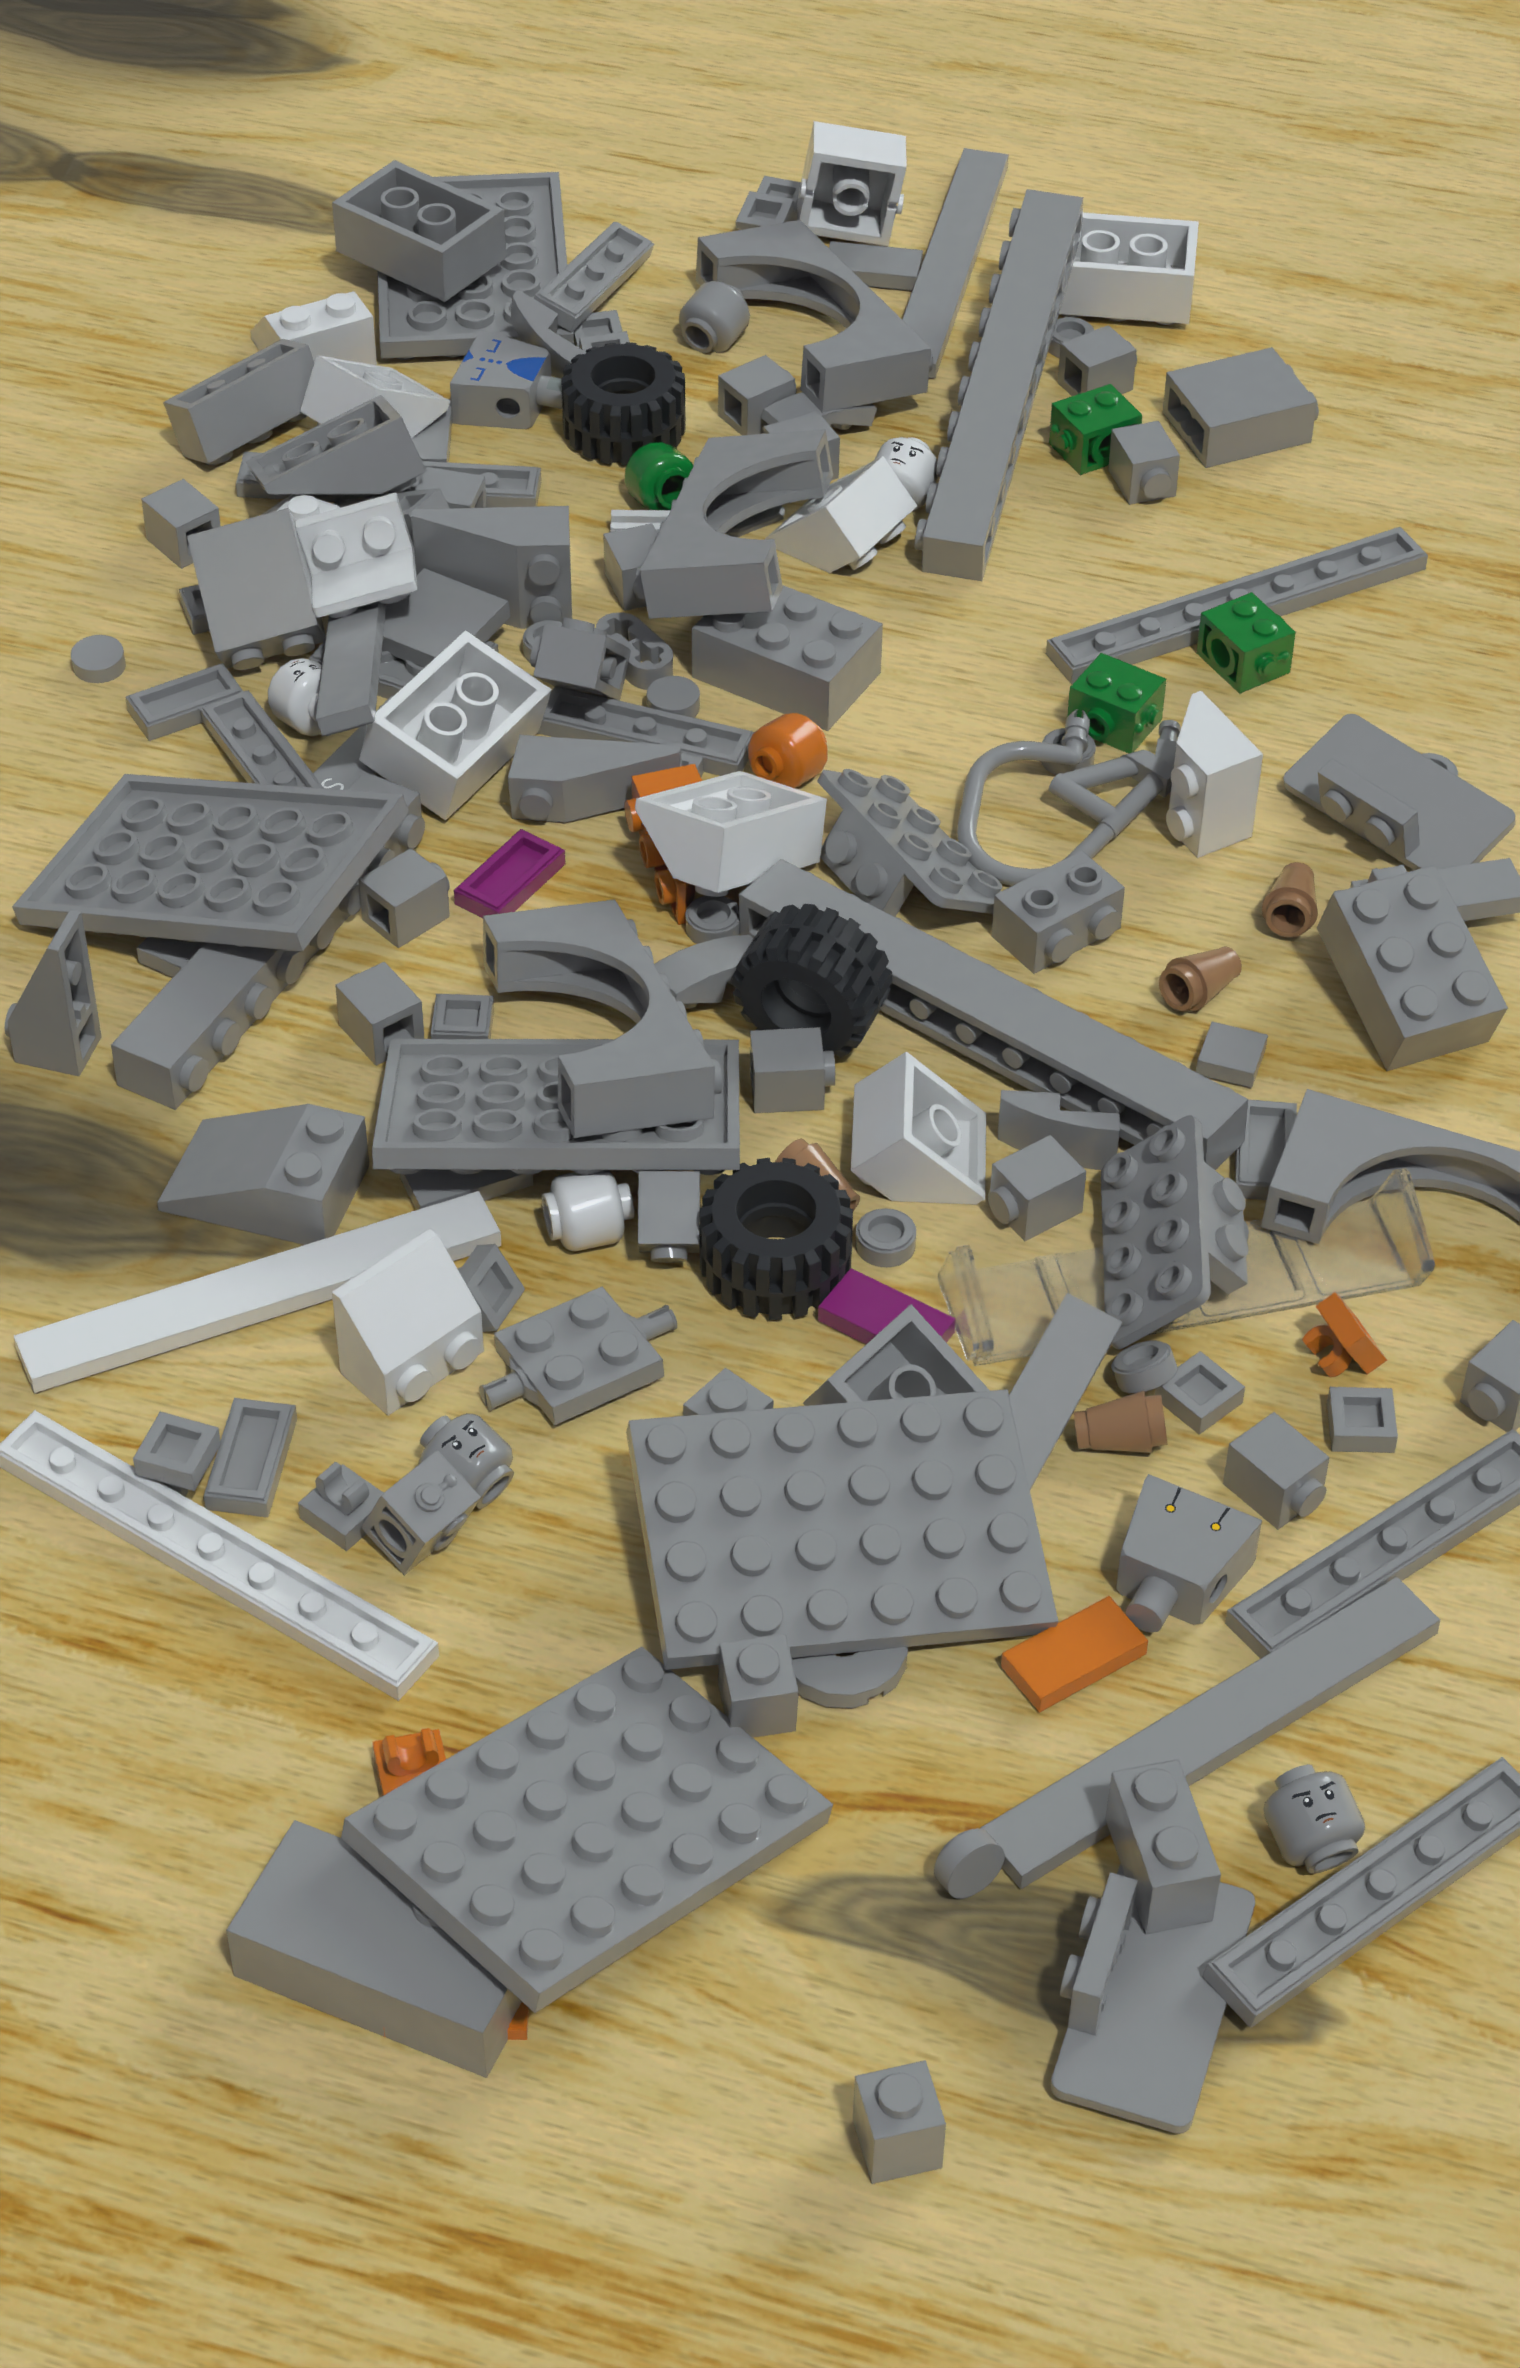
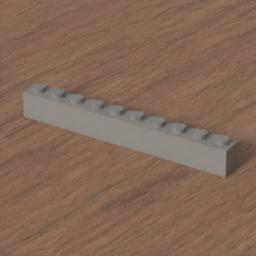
[915,189,1083,581]
[739,859,1248,1170]

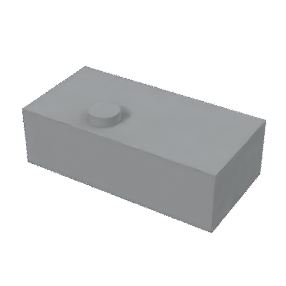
[226,1820,522,2078]

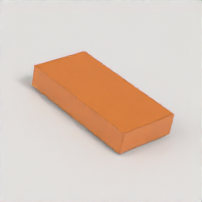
[1001,1596,1148,1713]

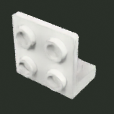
[296,493,417,618]

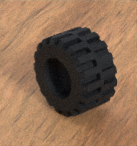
[561,342,686,465]
[732,904,892,1057]
[700,1158,853,1320]

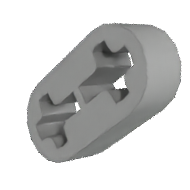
[596,612,673,690]

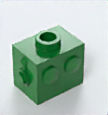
[1049,383,1143,475]
[1196,592,1296,694]
[1067,653,1166,754]

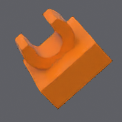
[1302,1292,1387,1377]
[372,1728,446,1796]

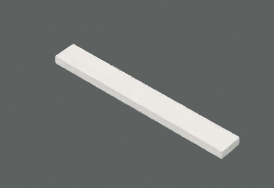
[14,1191,501,1393]
[0,1410,439,1701]

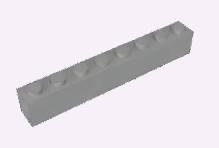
[111,772,425,1110]

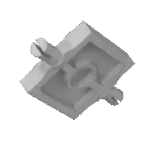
[479,1286,677,1426]

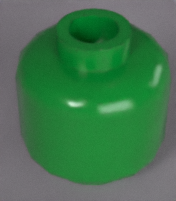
[624,442,694,511]

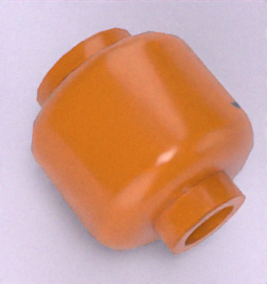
[748,713,828,788]

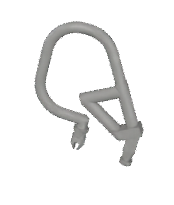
[957,709,1181,886]

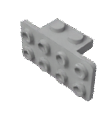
[1284,714,1516,870]
[817,769,1002,917]
[1101,1115,1248,1349]
[1051,1864,1255,2134]

